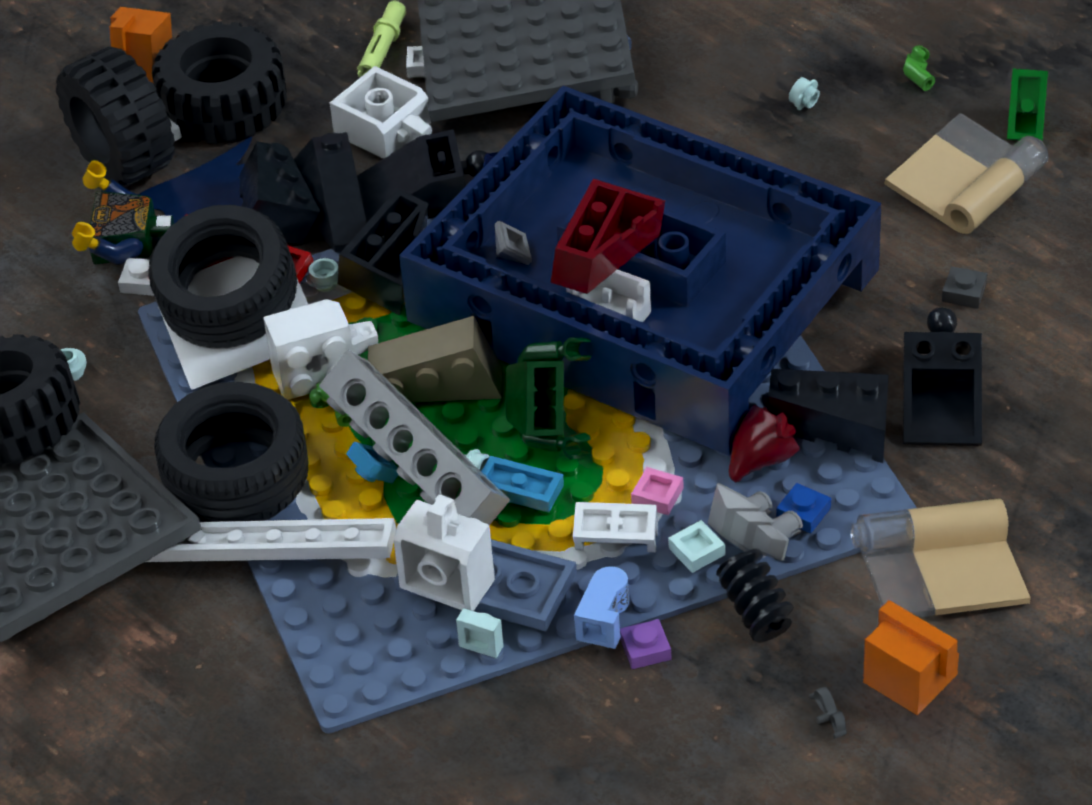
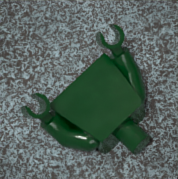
[505,337,592,459]

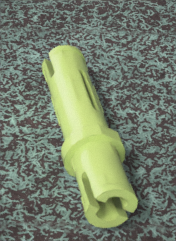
[357,1,406,77]

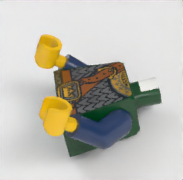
[72,160,174,265]

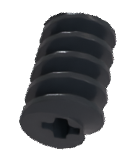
[716,549,794,642]

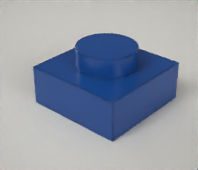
[776,483,831,534]

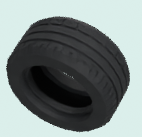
[148,205,298,348]
[154,382,309,522]

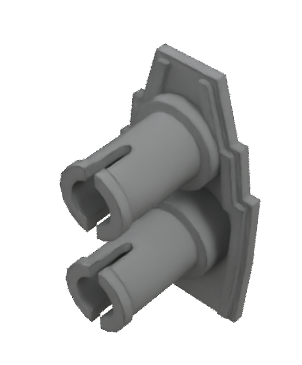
[707,483,803,561]

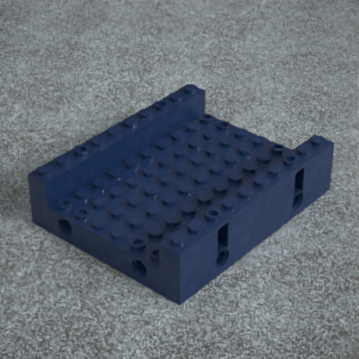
[399,86,882,456]

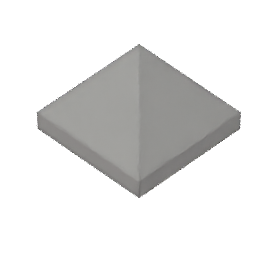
[494,221,532,265]

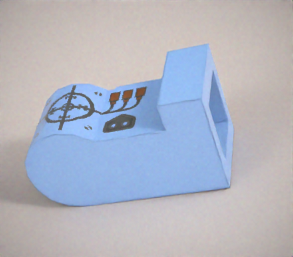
[574,566,629,649]

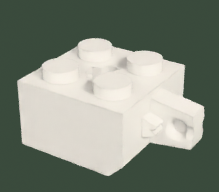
[330,66,432,159]
[263,299,379,400]
[393,494,495,611]

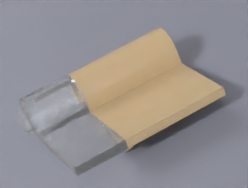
[884,113,1049,234]
[851,498,1031,617]

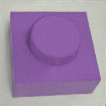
[620,619,671,669]

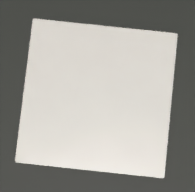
[156,256,308,390]

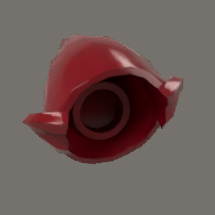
[728,405,800,483]

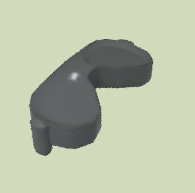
[809,687,847,739]

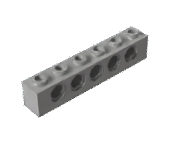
[319,350,510,525]

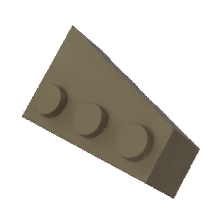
[368,316,503,402]

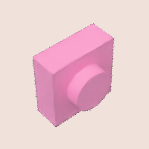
[631,467,684,515]

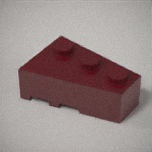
[551,179,665,294]

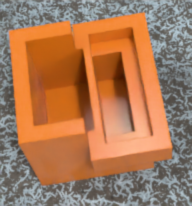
[109,7,172,84]
[863,600,959,716]

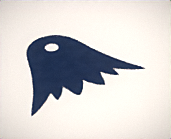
[138,137,252,244]

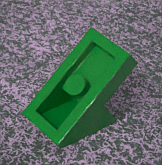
[1007,69,1048,142]

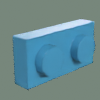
[481,456,564,512]

